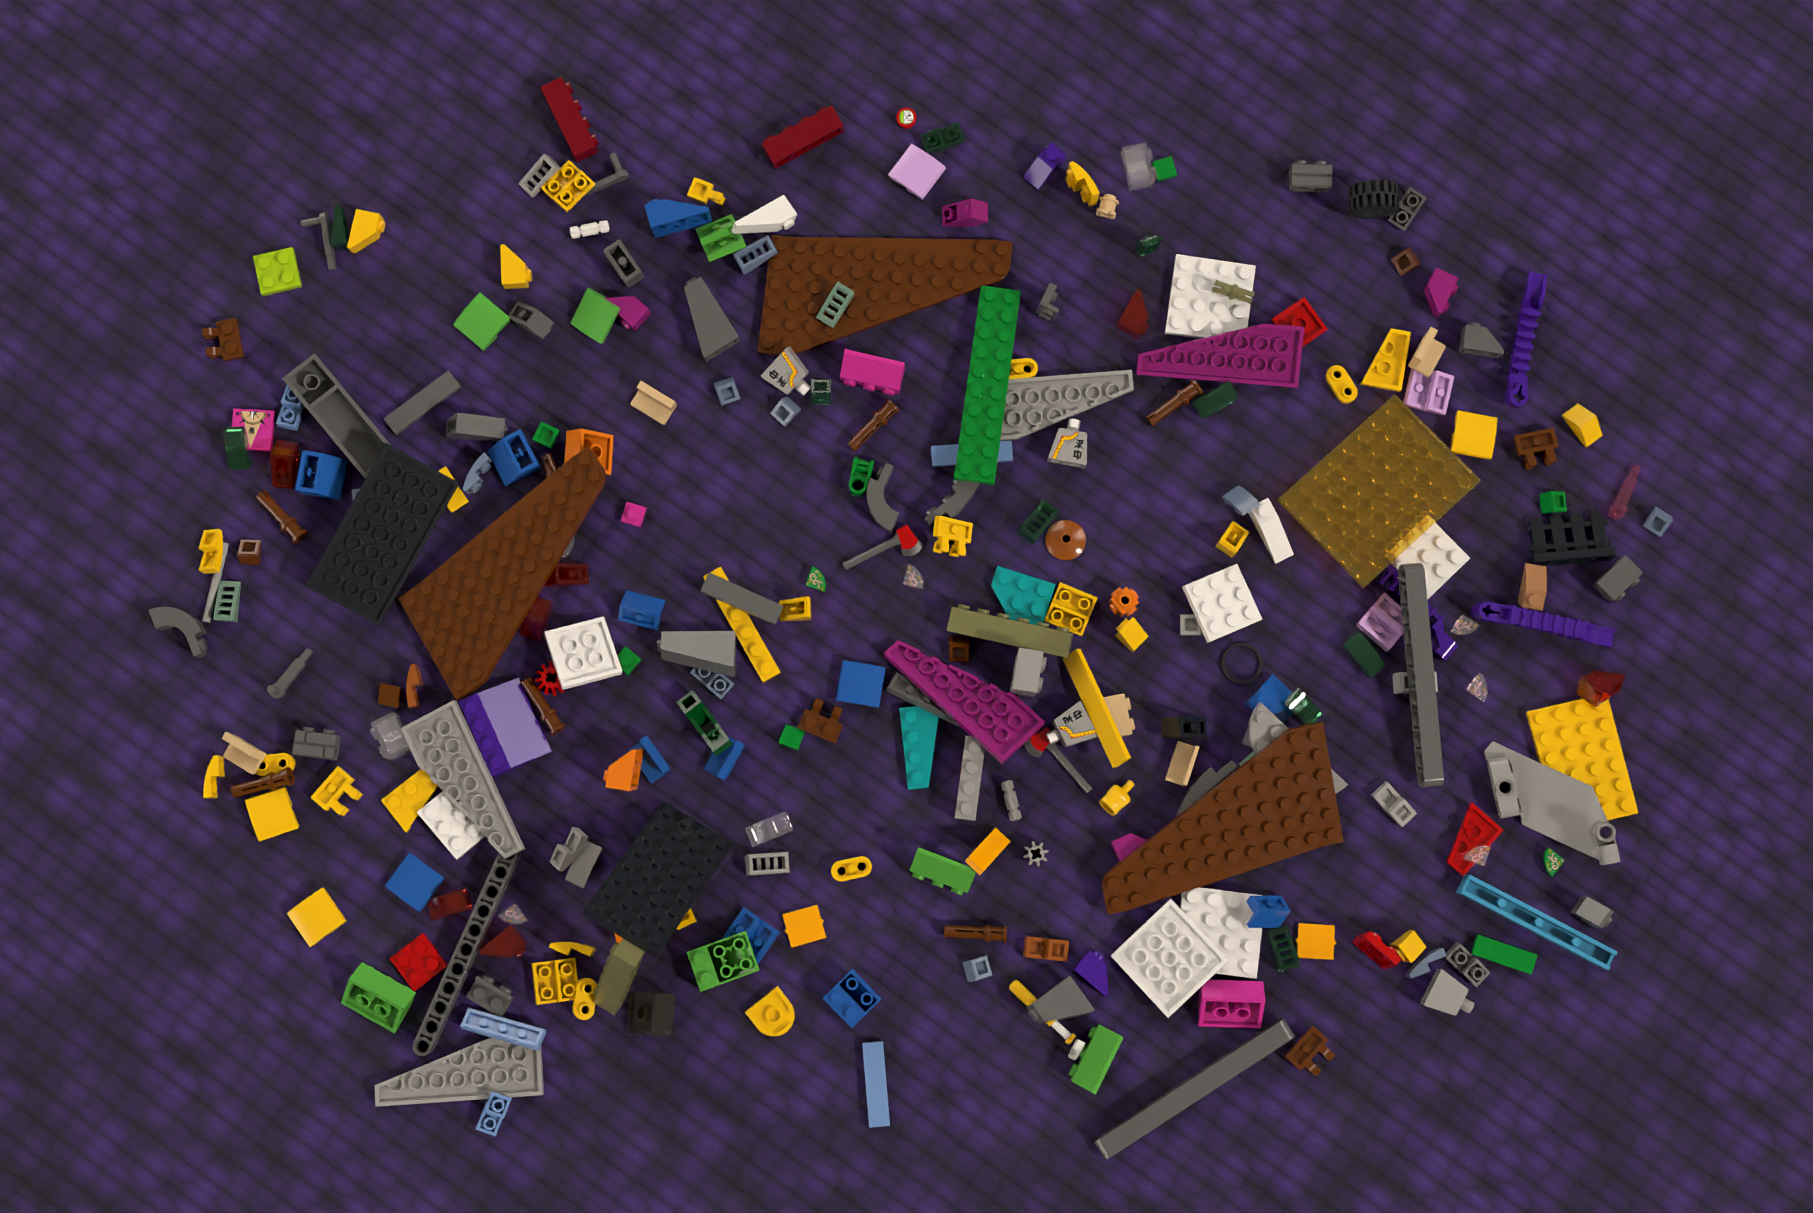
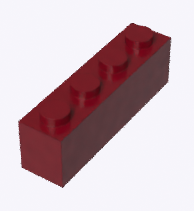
[540,77,599,162]
[762,105,844,169]

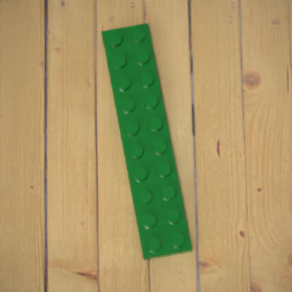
[954,286,1021,485]

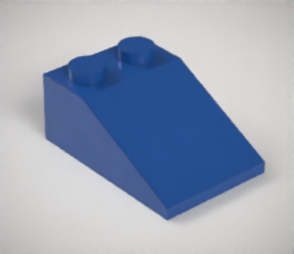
[644,199,712,238]

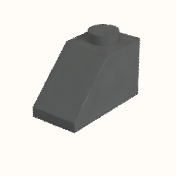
[508,301,554,339]
[1459,323,1504,358]

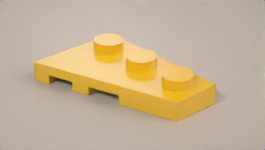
[1360,328,1411,392]
[381,769,438,833]

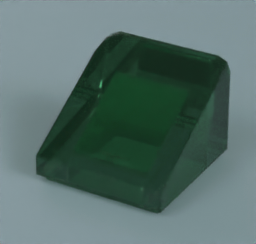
[811,379,831,404]

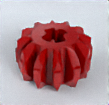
[535,661,564,696]

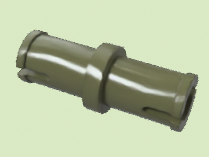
[1212,280,1255,304]

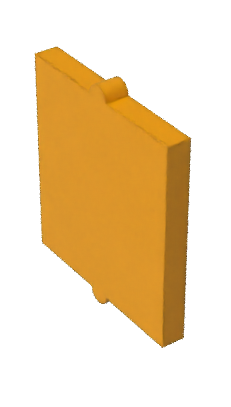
[783,905,826,948]
[1295,923,1336,960]

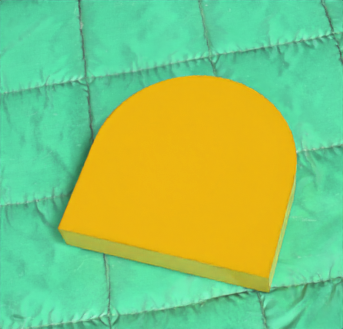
[745,986,795,1036]

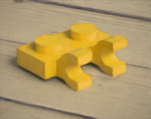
[933,516,973,557]
[310,766,363,816]

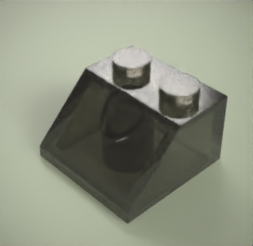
[626,990,675,1036]

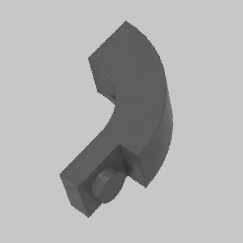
[867,463,899,534]
[148,607,207,658]

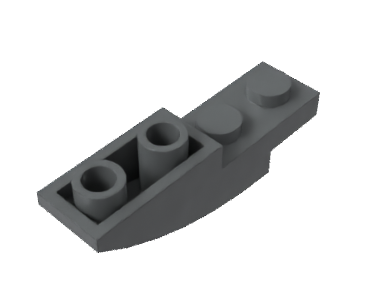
[925,480,980,527]
[1176,761,1237,817]

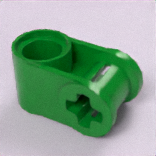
[849,456,875,497]

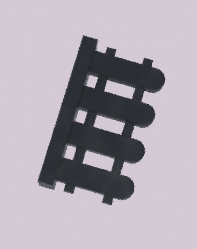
[1525,511,1616,566]

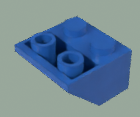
[487,429,542,487]
[295,450,348,500]
[823,969,882,1028]

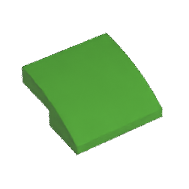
[695,214,746,262]
[571,288,620,344]
[453,293,510,351]

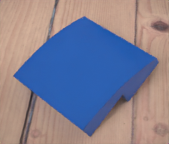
[835,660,886,708]
[385,852,445,912]
[721,907,780,964]

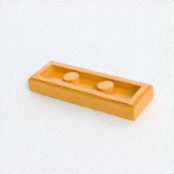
[965,827,1011,875]

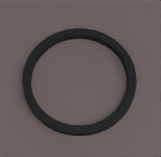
[1221,643,1263,684]

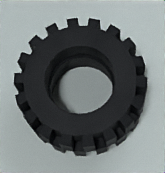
[1347,179,1399,219]

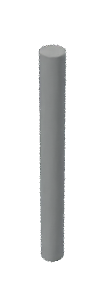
[202,542,229,623]

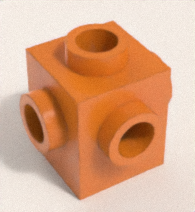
[1108,586,1139,617]

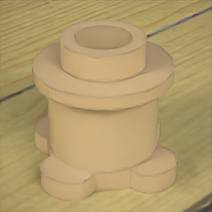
[1096,194,1119,219]

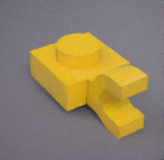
[687,177,725,206]

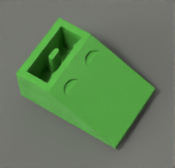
[687,931,759,992]

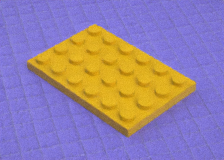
[1526,693,1638,820]

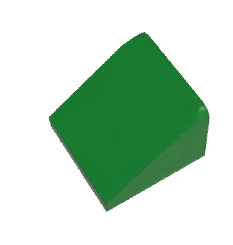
[1540,491,1567,514]
[779,724,805,750]

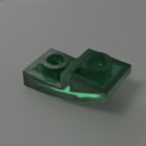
[920,122,967,154]
[1193,380,1239,419]
[223,426,251,470]
[1343,632,1386,678]
[1284,688,1322,725]

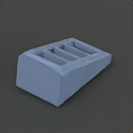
[733,235,778,275]

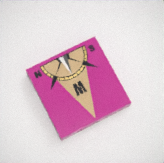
[230,409,276,452]

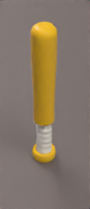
[1009,980,1076,1045]

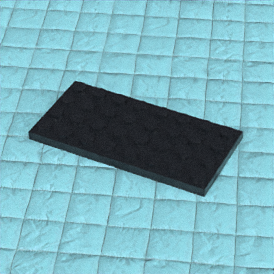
[305,443,459,625]
[582,801,734,958]

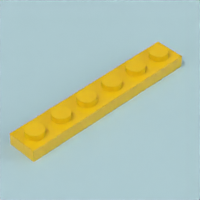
[703,567,781,683]

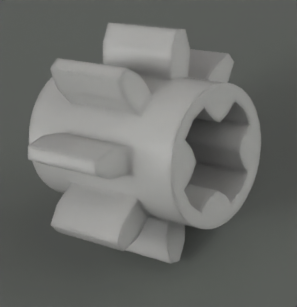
[1023,841,1049,867]

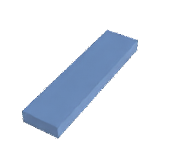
[931,440,1013,467]
[460,1008,546,1051]
[862,1041,890,1128]

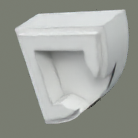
[1068,1039,1085,1061]

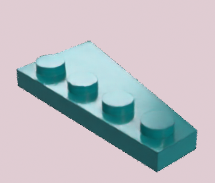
[899,706,938,790]

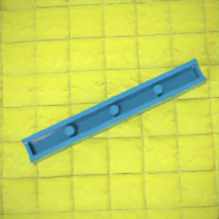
[1455,874,1617,970]

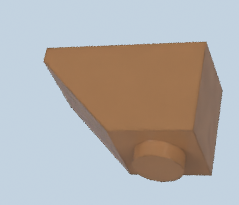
[1517,563,1547,611]

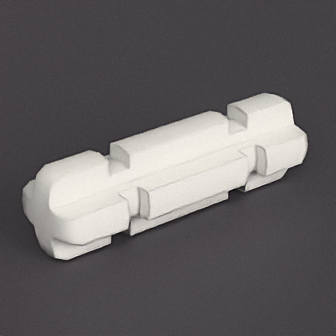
[570,220,610,239]

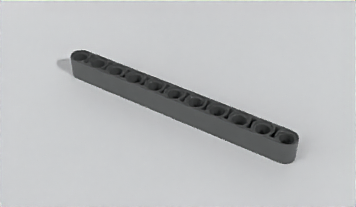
[1398,563,1444,788]
[412,852,521,1056]
[1093,1018,1295,1160]

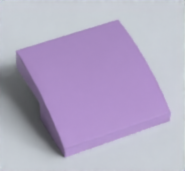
[888,144,946,200]
[1403,368,1454,415]
[1356,593,1404,652]

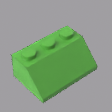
[910,847,976,895]
[341,962,416,1033]
[1069,1024,1124,1095]

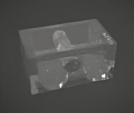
[1121,142,1157,191]
[370,712,411,761]

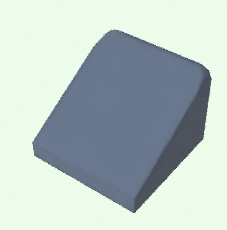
[714,377,740,406]
[770,396,801,427]
[1643,507,1673,537]
[963,955,992,982]

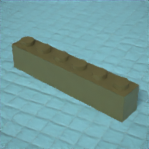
[947,604,1073,658]
[593,939,645,1016]

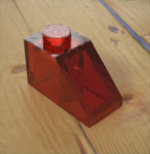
[1116,288,1149,339]
[270,440,299,489]
[544,563,589,588]
[520,597,554,642]
[1576,671,1626,707]
[427,889,472,921]
[478,925,529,958]

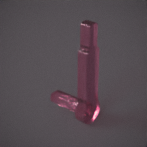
[1608,465,1641,520]

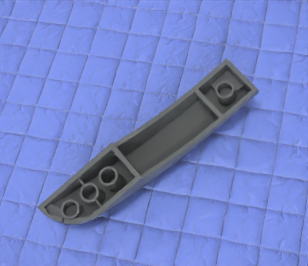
[282,353,390,479]

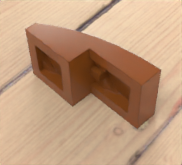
[406,664,423,709]
[1023,936,1069,962]

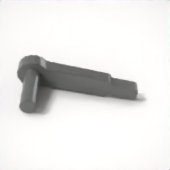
[585,153,629,196]
[301,212,336,271]
[267,648,313,699]

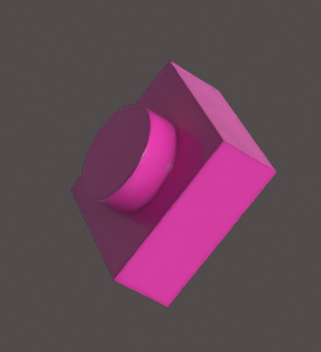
[621,502,647,528]

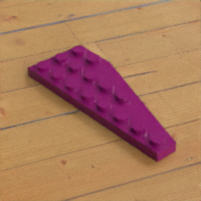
[1136,323,1304,388]
[883,640,1045,764]

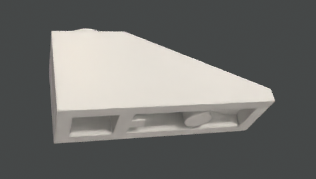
[732,195,797,234]
[1248,498,1294,564]

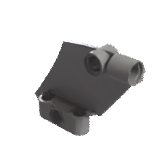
[1484,741,1621,865]

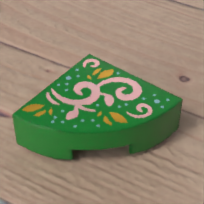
[805,566,826,593]
[1543,847,1565,876]

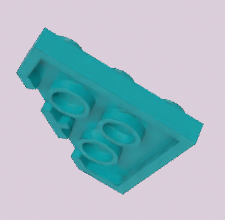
[991,566,1056,625]

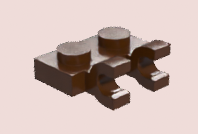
[202,318,245,362]
[1513,428,1559,470]
[798,698,843,744]
[1285,1026,1335,1076]

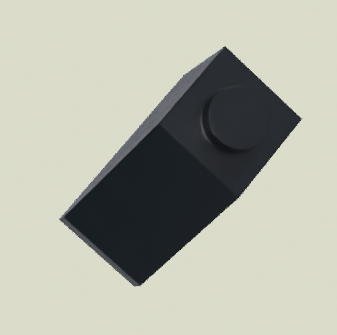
[1161,716,1207,739]

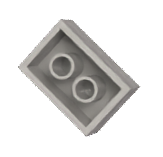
[1010,648,1047,698]

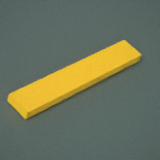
[1063,649,1131,768]

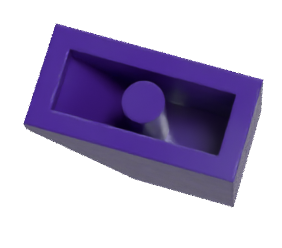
[1023,142,1066,190]
[1073,950,1109,997]

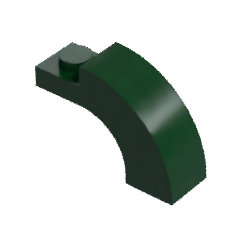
[677,690,733,756]

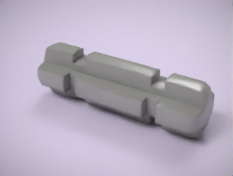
[1001,780,1022,821]

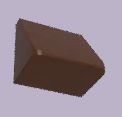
[1390,248,1421,276]
[237,539,262,565]
[948,637,969,662]
[378,683,403,708]

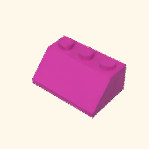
[840,349,905,396]
[1198,980,1265,1028]

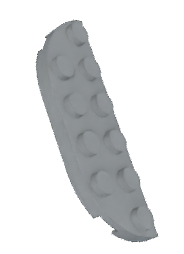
[1249,702,1348,794]

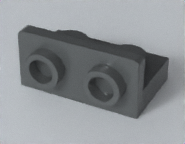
[1036,283,1059,321]
[466,974,515,1017]

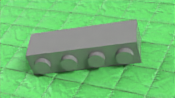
[954,736,985,821]

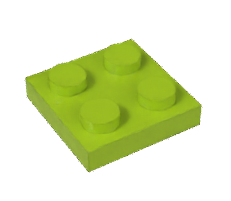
[253,247,302,296]

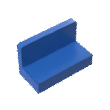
[618,591,665,630]
[629,735,672,783]
[704,735,746,781]
[1246,896,1291,928]

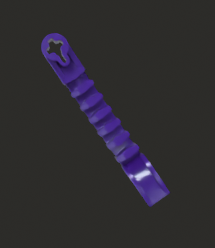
[1505,271,1547,408]
[1352,545,1458,662]
[1471,602,1615,647]

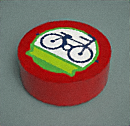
[897,108,916,129]

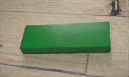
[1471,934,1537,975]

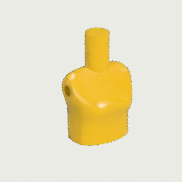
[1099,780,1134,816]

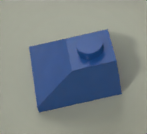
[1245,674,1302,723]

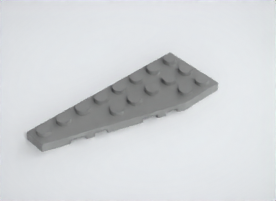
[1000,370,1134,441]
[401,700,525,859]
[375,1038,544,1107]

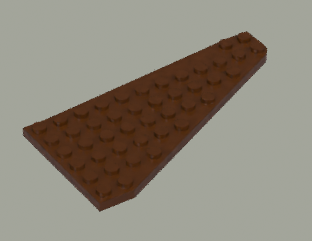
[758,235,1013,356]
[398,446,606,701]
[1101,721,1344,915]

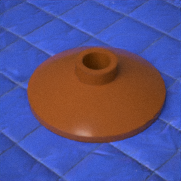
[1045,520,1086,560]

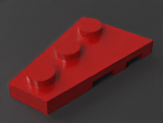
[1446,802,1503,876]

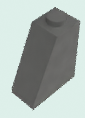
[446,413,507,442]
[1027,976,1095,1024]

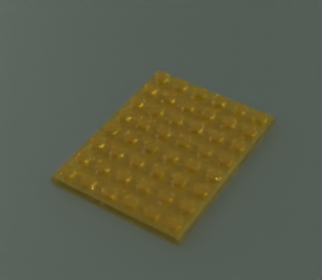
[1278,395,1481,589]

